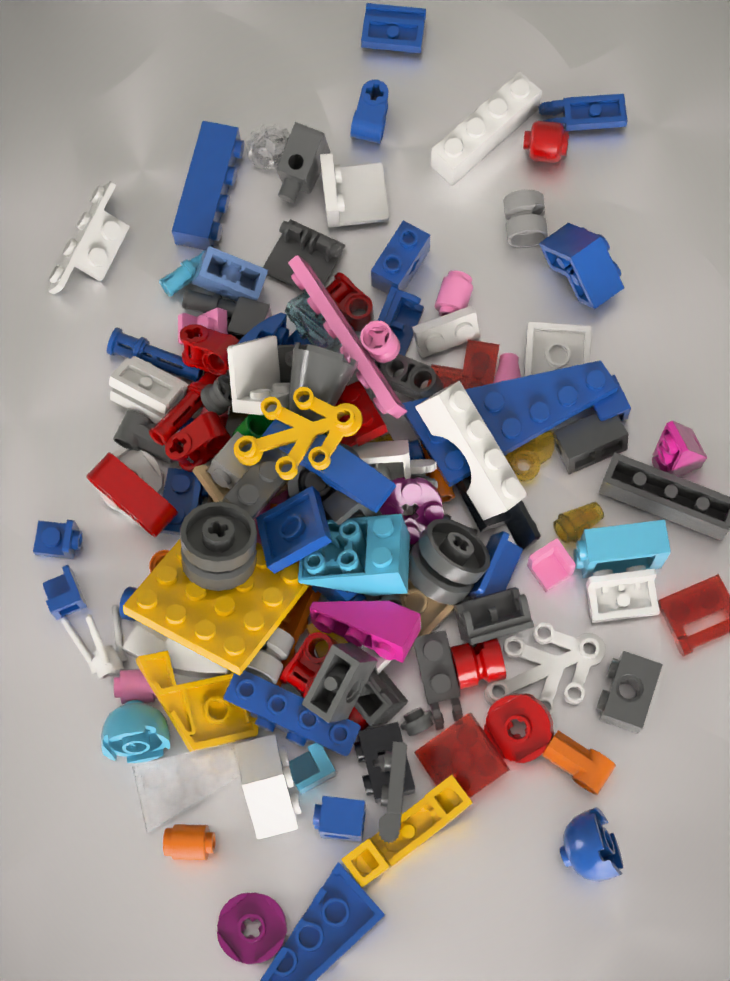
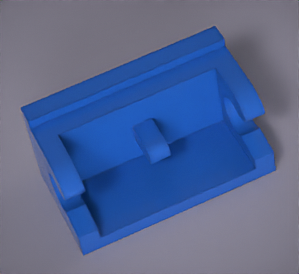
[378,286,424,356]

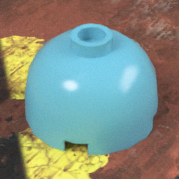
[101,700,171,763]

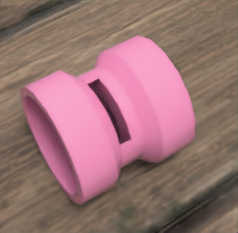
[360,320,400,363]

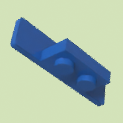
[223,670,361,756]

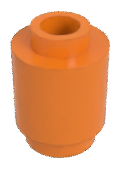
[163,824,216,860]

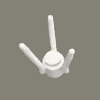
[61,605,128,679]

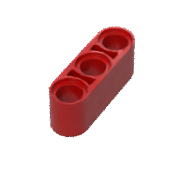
[86,452,178,538]

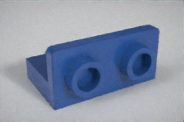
[161,467,209,536]

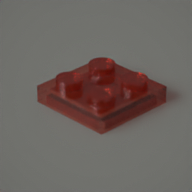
[414,713,510,798]

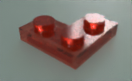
[427,340,500,389]

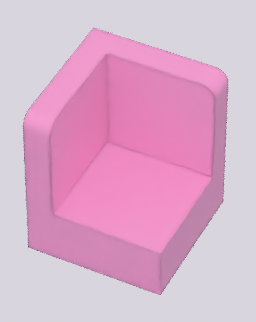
[527,538,576,592]

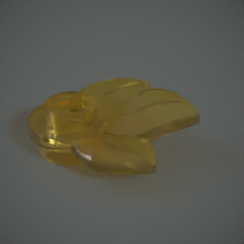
[505,431,555,482]

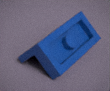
[468,531,523,599]

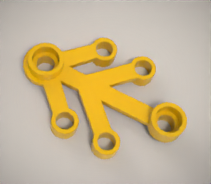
[233,387,362,480]

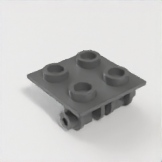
[263,219,346,293]

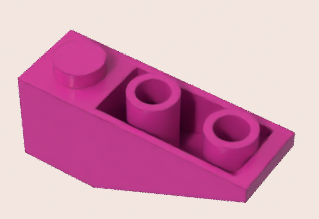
[652,421,707,477]
[310,601,421,663]

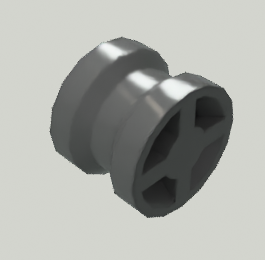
[200,375,232,415]

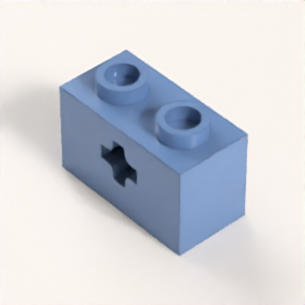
[192,246,268,302]

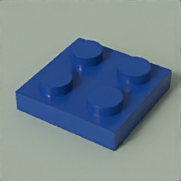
[256,486,332,574]

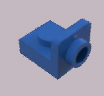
[33,519,83,559]

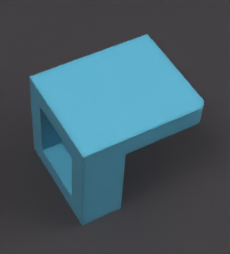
[289,743,337,795]

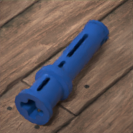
[106,327,204,382]

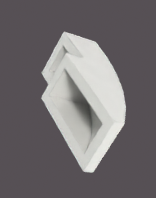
[122,625,232,678]

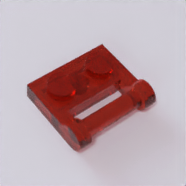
[658,574,730,657]

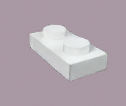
[412,306,481,358]
[109,358,182,414]

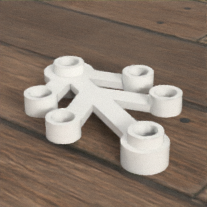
[484,622,606,715]

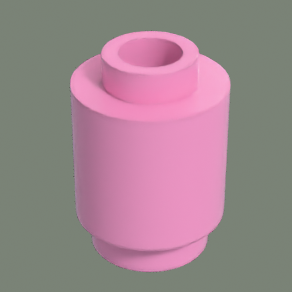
[434,271,473,316]
[114,669,158,704]

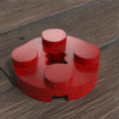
[484,693,554,763]

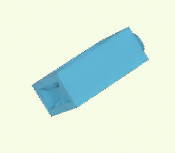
[573,520,671,578]

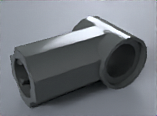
[113,410,182,463]

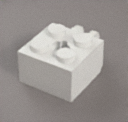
[349,440,438,518]

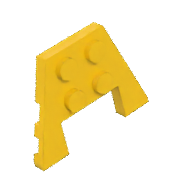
[136,650,258,752]

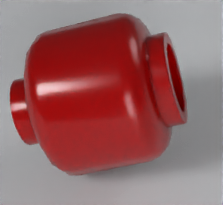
[523,121,569,163]

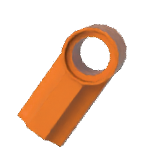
[542,730,616,795]

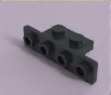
[455,475,541,551]

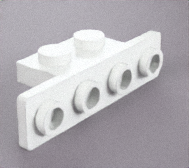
[48,181,130,294]

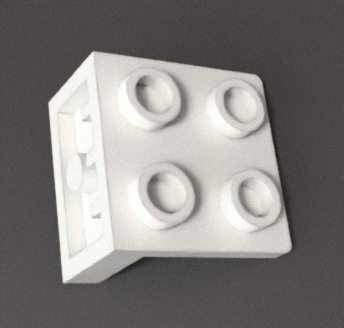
[320,153,389,228]
[227,336,290,415]

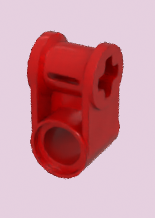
[326,272,374,332]
[179,324,239,376]
[165,411,231,472]
[280,632,338,698]

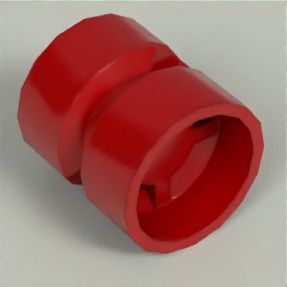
[450,638,506,689]

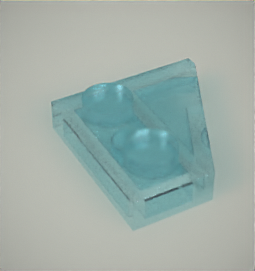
[285,291,354,350]

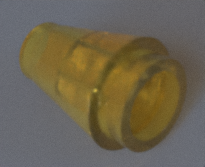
[553,502,604,544]

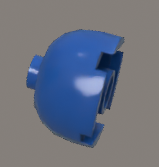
[560,807,623,881]

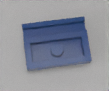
[361,3,426,53]

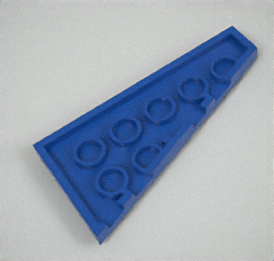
[402,360,618,487]

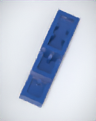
[262,419,396,513]

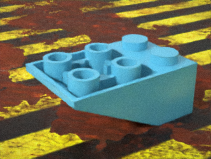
[298,514,410,596]

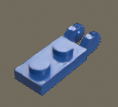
[538,94,628,131]

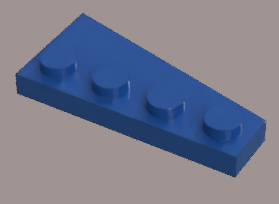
[260,862,385,981]

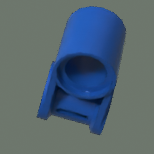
[350,80,389,143]

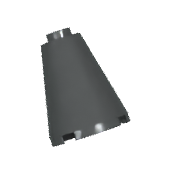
[288,342,358,422]

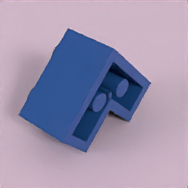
[539,223,624,309]

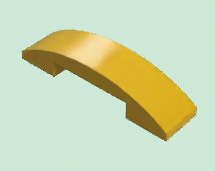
[341,775,473,888]

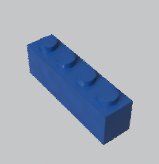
[172,121,245,250]

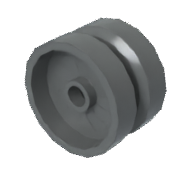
[180,501,257,591]
[408,519,490,605]

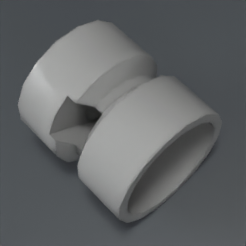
[503,190,548,247]
[245,627,295,685]

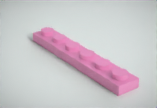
[288,255,408,419]

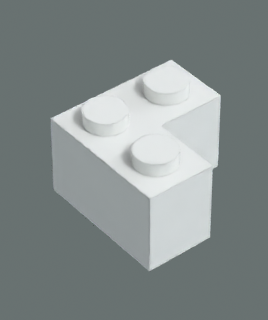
[235,734,302,839]

